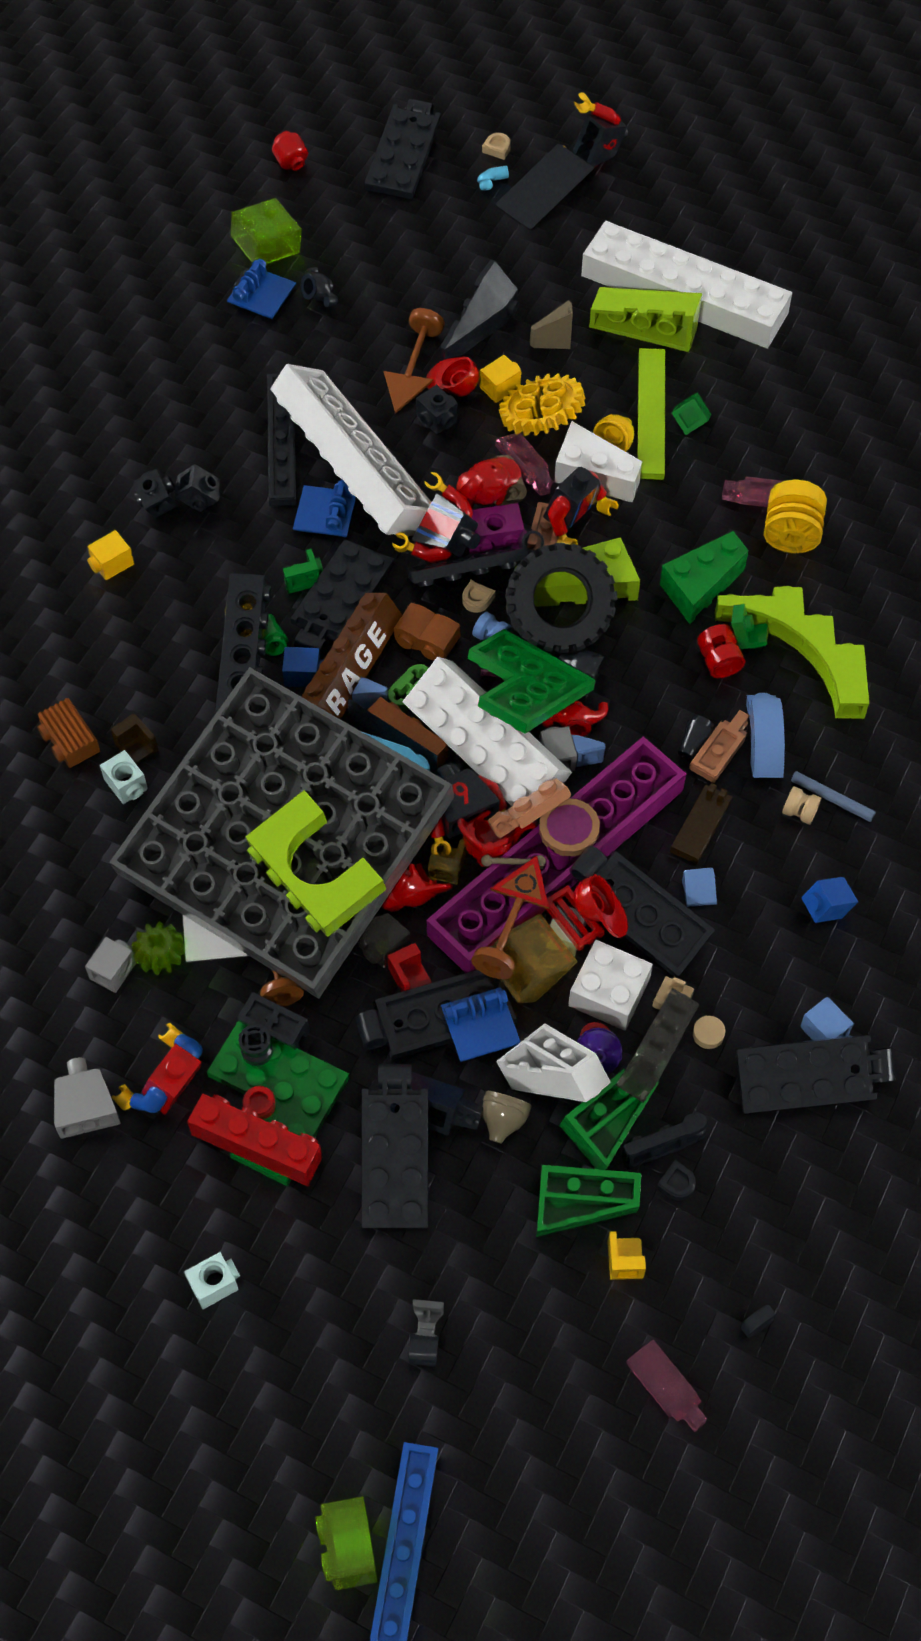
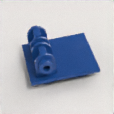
[227,259,297,319]
[293,480,356,537]
[441,987,521,1062]

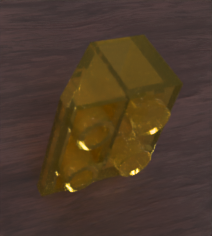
[491,914,578,1003]

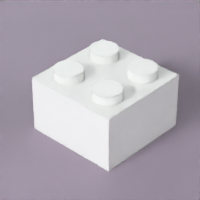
[568,939,653,1031]

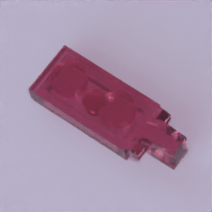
[495,433,553,496]
[722,477,783,507]
[626,1340,707,1432]

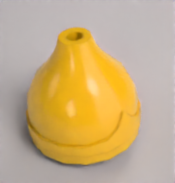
[593,414,634,452]

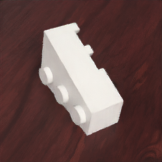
[555,421,642,502]
[496,1023,611,1102]

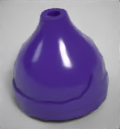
[577,1028,622,1075]

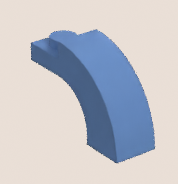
[746,693,785,778]

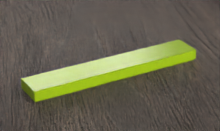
[637,348,665,480]

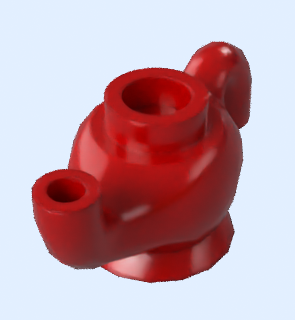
[542,701,609,737]

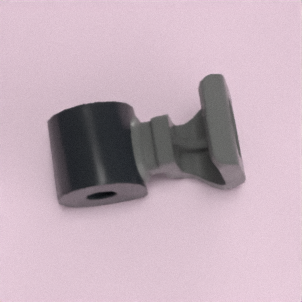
[409,1299,444,1367]

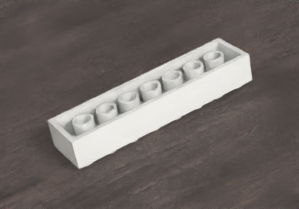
[581,221,793,349]
[270,364,432,537]

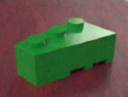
[559,1058,659,1170]
[536,1165,641,1237]

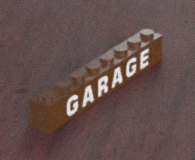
[301,593,402,720]

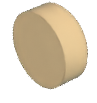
[693,1016,725,1049]

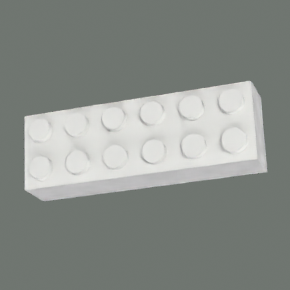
[403,657,572,806]

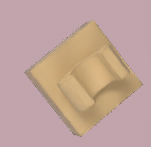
[652,976,694,1019]

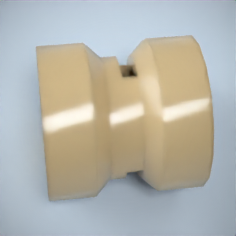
[782,786,822,825]

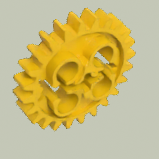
[499,373,586,436]

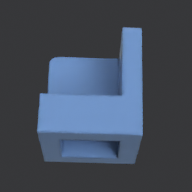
[800,997,854,1040]

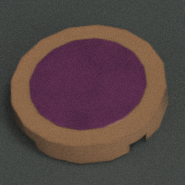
[539,798,600,857]

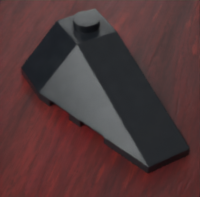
[440,260,520,361]

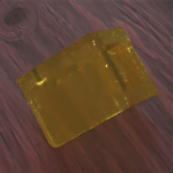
[428,839,466,885]

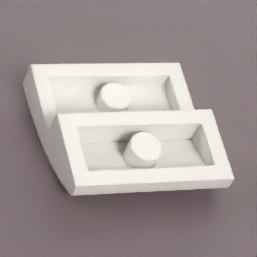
[183,915,249,962]

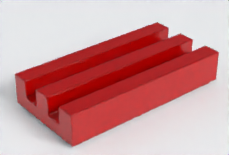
[545,885,605,951]

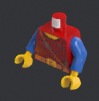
[111,1023,203,1115]

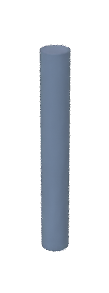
[791,771,876,822]

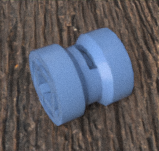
[472,611,512,640]

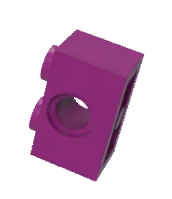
[469,503,525,554]

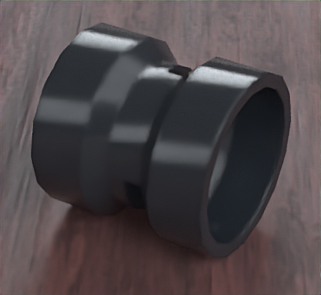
[238,1024,273,1066]

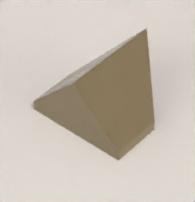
[530,300,573,349]

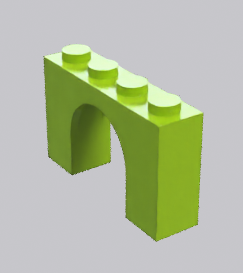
[245,790,386,937]

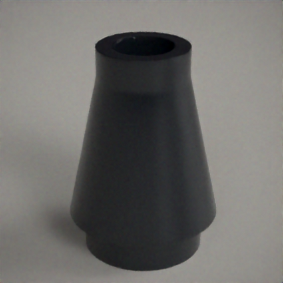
[678,715,714,760]

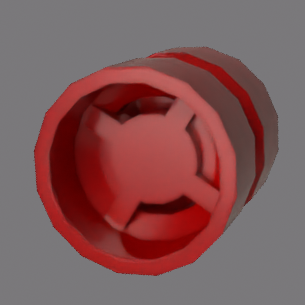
[697,624,746,678]

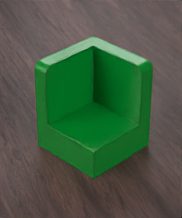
[672,392,711,435]

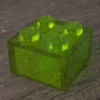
[231,198,302,264]
[315,1496,378,1590]

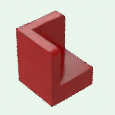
[387,943,431,992]

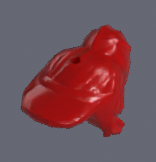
[456,457,522,510]
[457,810,538,868]
[381,863,453,912]

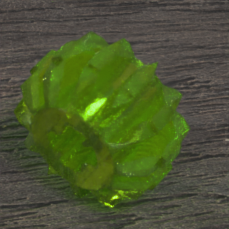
[132,921,185,976]

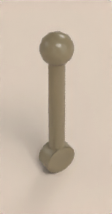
[481,854,546,869]

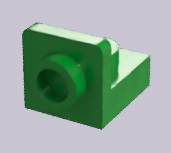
[283,549,323,594]
[731,604,769,649]

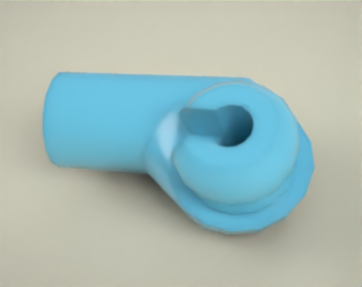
[477,165,509,191]

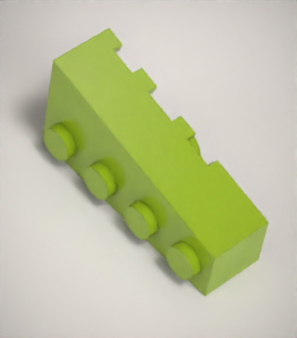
[589,287,702,352]
[515,537,640,607]

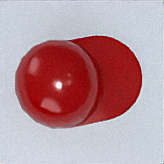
[426,357,480,397]
[574,874,628,938]

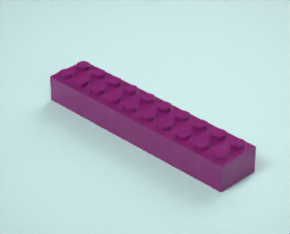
[427,736,686,973]

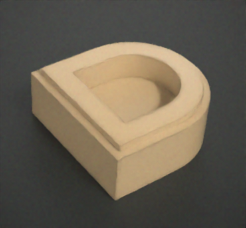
[482,133,510,160]
[462,580,495,612]

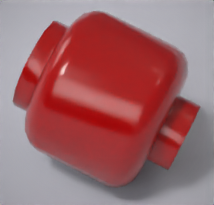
[272,131,308,170]

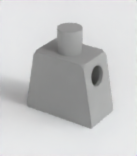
[54,1057,121,1139]

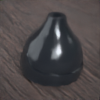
[559,650,605,695]

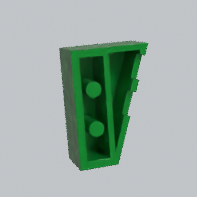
[660,531,749,624]

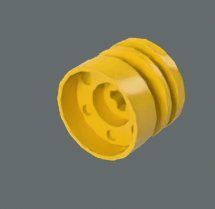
[763,480,827,553]

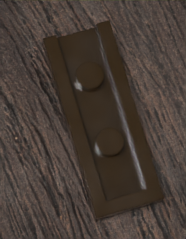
[670,783,732,864]

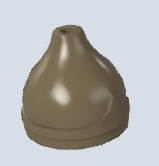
[482,1091,532,1144]

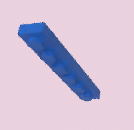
[370,1442,438,1641]

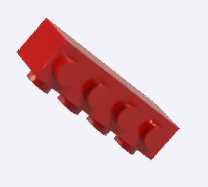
[187,1093,322,1186]

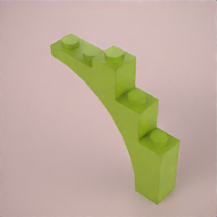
[715,586,869,719]

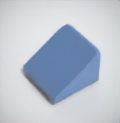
[352,677,388,708]
[572,735,605,767]
[682,868,717,907]

